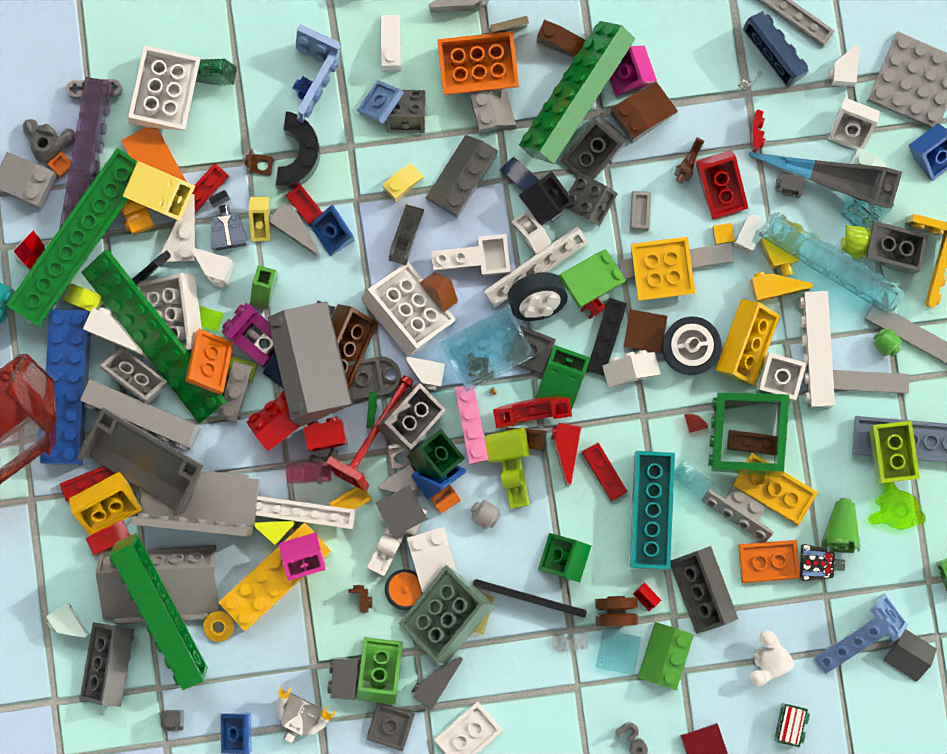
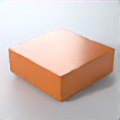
[47,151,75,178]

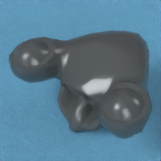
[22,119,76,163]

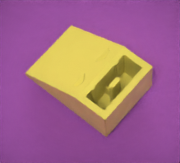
[123,161,195,221]

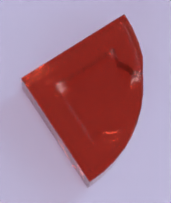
[684,414,708,433]

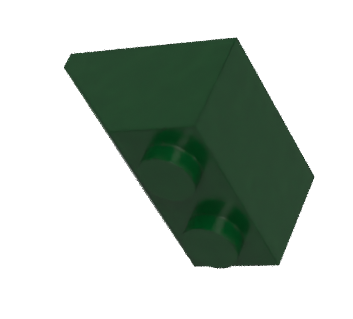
[406,429,465,479]

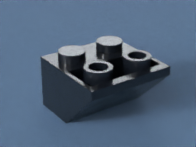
[518,171,575,226]

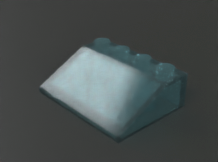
[440,306,535,392]

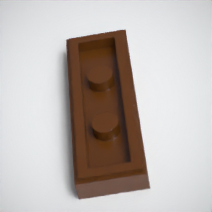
[727,430,787,456]

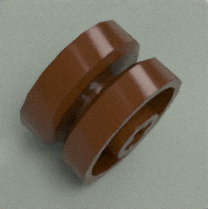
[595,596,638,626]

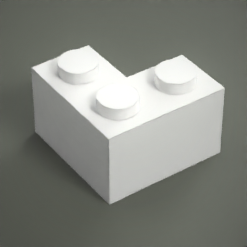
[602,350,661,388]

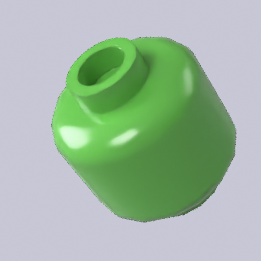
[873,328,902,357]

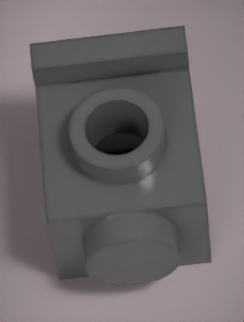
[774,173,805,199]
[161,710,184,731]

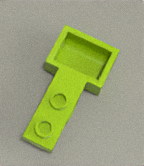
[485,428,530,509]

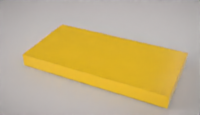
[732,453,818,525]

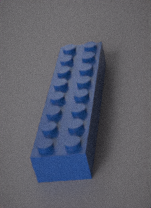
[40,309,91,466]

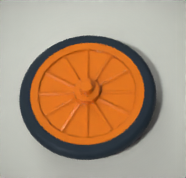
[385,569,423,610]

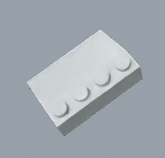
[128,45,200,131]
[361,262,456,357]
[137,273,202,359]

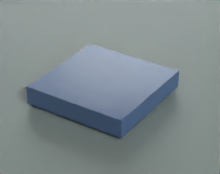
[357,80,404,124]

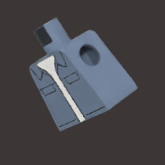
[211,205,249,251]

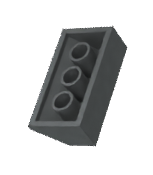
[426,135,498,218]
[670,546,739,634]
[79,622,134,707]

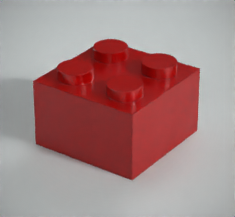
[303,417,348,453]

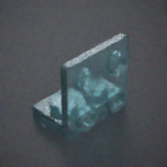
[838,197,895,230]

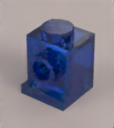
[292,76,323,107]

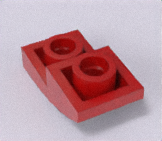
[750,109,766,153]
[86,520,130,556]

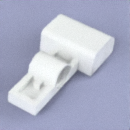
[431,234,510,277]
[367,509,427,576]

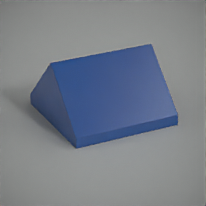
[310,205,355,256]
[411,465,466,500]
[221,713,252,754]

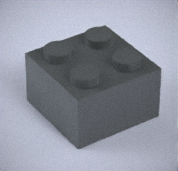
[328,657,360,700]

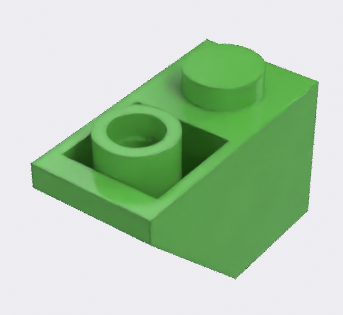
[249,265,278,310]

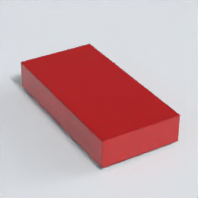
[285,184,323,226]

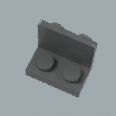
[387,90,425,133]
[567,173,618,226]

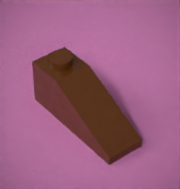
[536,20,586,58]

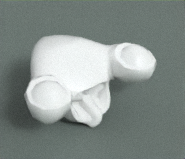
[749,631,794,687]

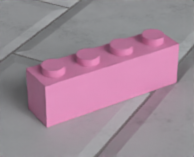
[455,384,488,465]

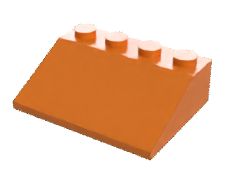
[437,31,519,95]

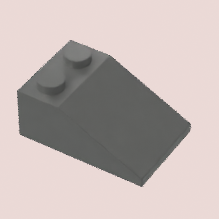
[561,115,629,180]
[866,221,928,275]

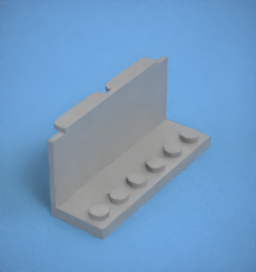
[131,471,259,536]
[96,545,219,625]

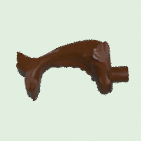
[674,137,704,184]

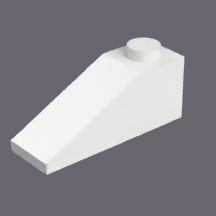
[381,15,401,71]

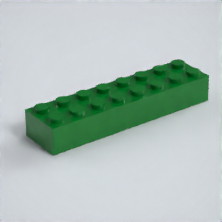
[519,21,636,164]
[109,533,208,691]

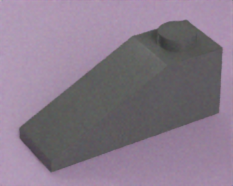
[412,657,463,709]

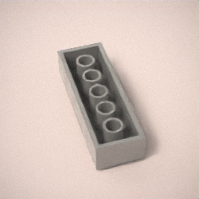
[80,379,201,450]

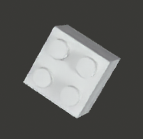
[756,353,807,402]

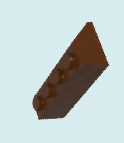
[332,304,378,389]

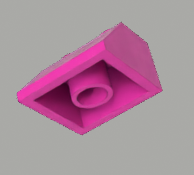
[610,46,657,96]

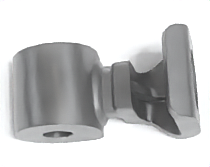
[615,722,648,754]

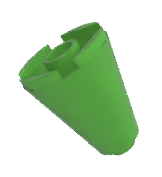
[821,498,860,553]

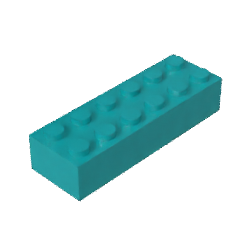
[629,451,675,570]

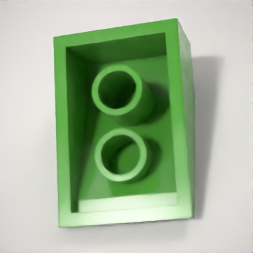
[558,249,626,308]
[356,637,403,705]

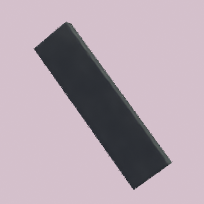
[586,298,627,376]

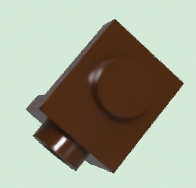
[348,585,373,612]

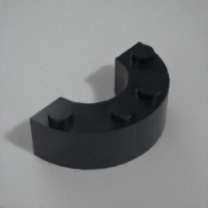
[275,111,320,190]

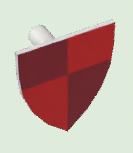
[12,230,45,270]

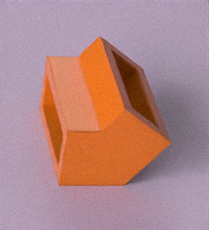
[430,485,461,514]

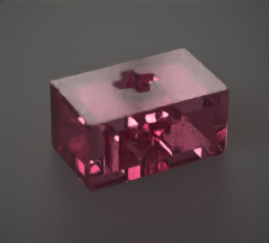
[286,461,332,485]

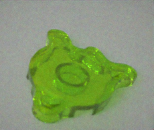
[868,482,926,530]

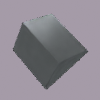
[883,629,937,682]

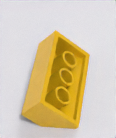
[715,299,780,386]

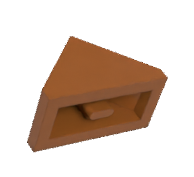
[419,272,458,313]

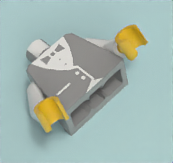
[277,685,336,744]

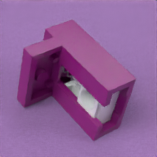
[221,303,275,368]

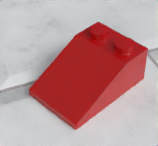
[695,150,749,219]
[551,423,581,486]

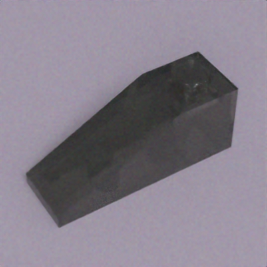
[388,204,424,266]

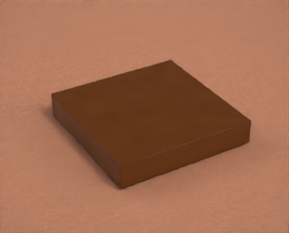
[623,309,668,354]

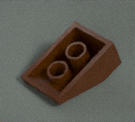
[610,81,678,143]

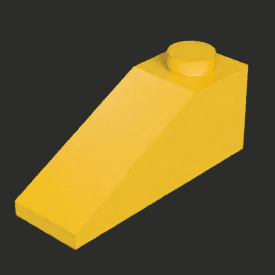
[750,272,813,302]

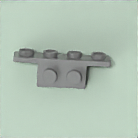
[701,486,774,542]

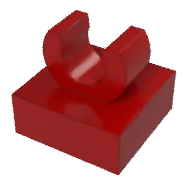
[581,299,606,319]

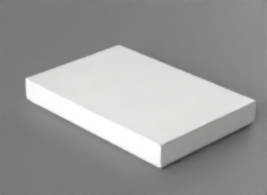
[434,701,503,754]

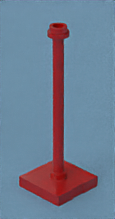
[326,375,413,492]

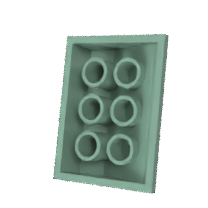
[398,565,494,664]

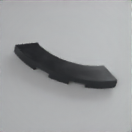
[132,250,171,285]

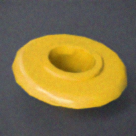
[203,611,234,642]

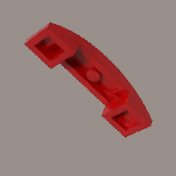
[493,397,572,428]

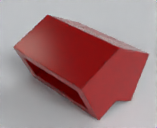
[633,582,661,612]

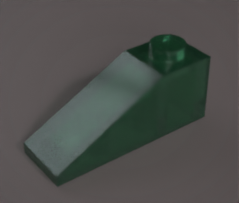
[196,58,237,85]

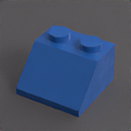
[908,123,947,181]

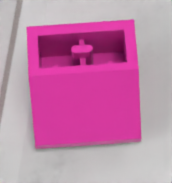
[279,532,327,581]

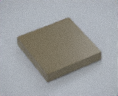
[488,16,529,34]

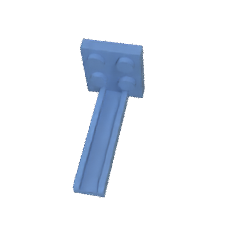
[295,24,341,123]
[814,593,908,674]

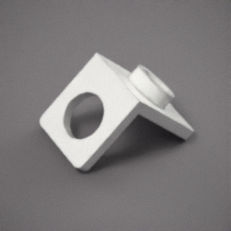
[388,442,411,469]

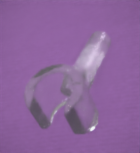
[738,71,763,90]

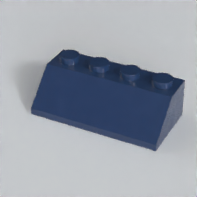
[743,11,809,88]

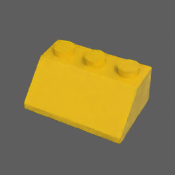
[69,472,142,536]

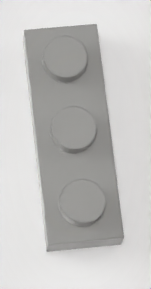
[218,361,253,422]

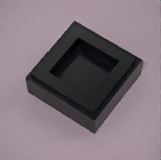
[209,190,231,208]

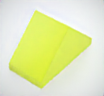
[255,521,295,546]

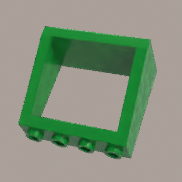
[708,392,789,477]

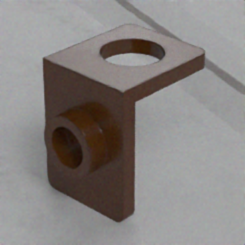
[245,149,274,176]

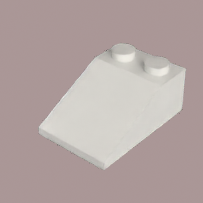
[83,307,145,356]
[407,527,457,592]

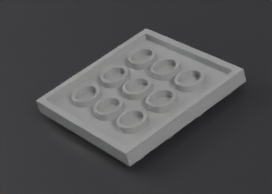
[867,32,947,128]

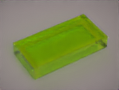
[199,305,224,332]

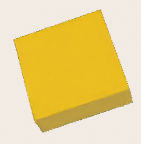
[713,223,735,245]

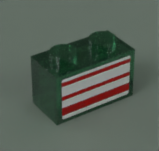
[774,703,810,748]

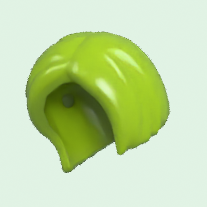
[841,225,871,259]

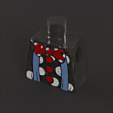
[799,544,845,581]

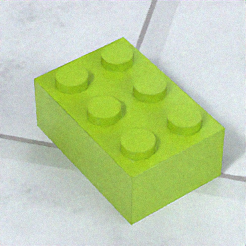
[869,421,920,484]

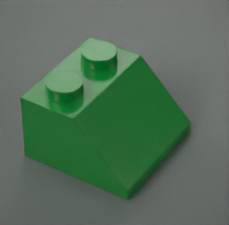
[538,533,591,583]

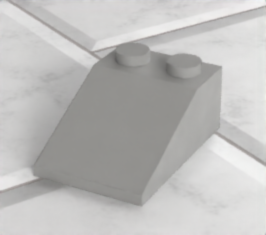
[0,152,58,210]

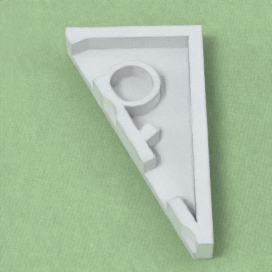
[160,194,196,261]

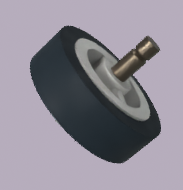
[507,270,568,321]
[662,316,721,375]

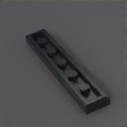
[473,579,587,618]

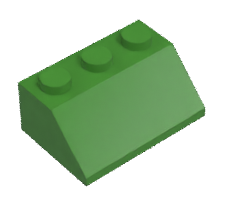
[637,622,694,691]

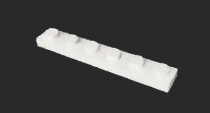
[484,227,588,308]
[256,496,356,529]

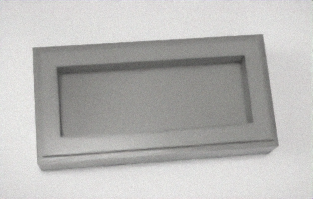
[630,191,651,231]

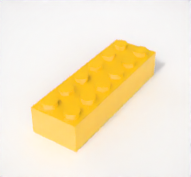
[218,523,332,631]

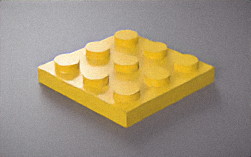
[630,237,695,301]

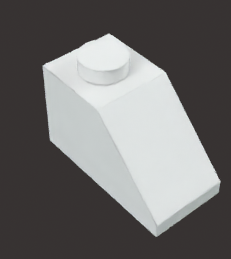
[828,45,859,87]
[511,211,552,254]
[407,357,445,390]

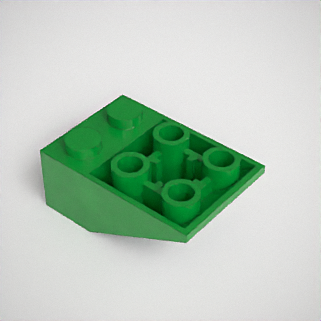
[535,345,590,411]

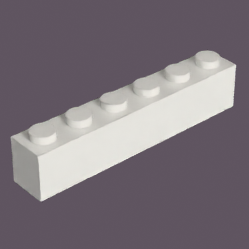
[799,291,835,408]

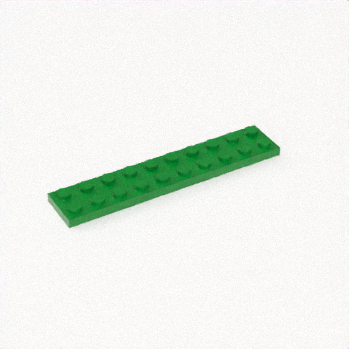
[6,148,137,327]
[81,249,227,424]

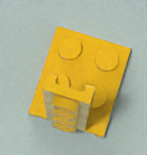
[905,214,947,308]

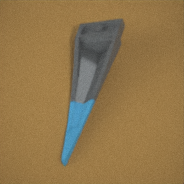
[748,152,902,210]

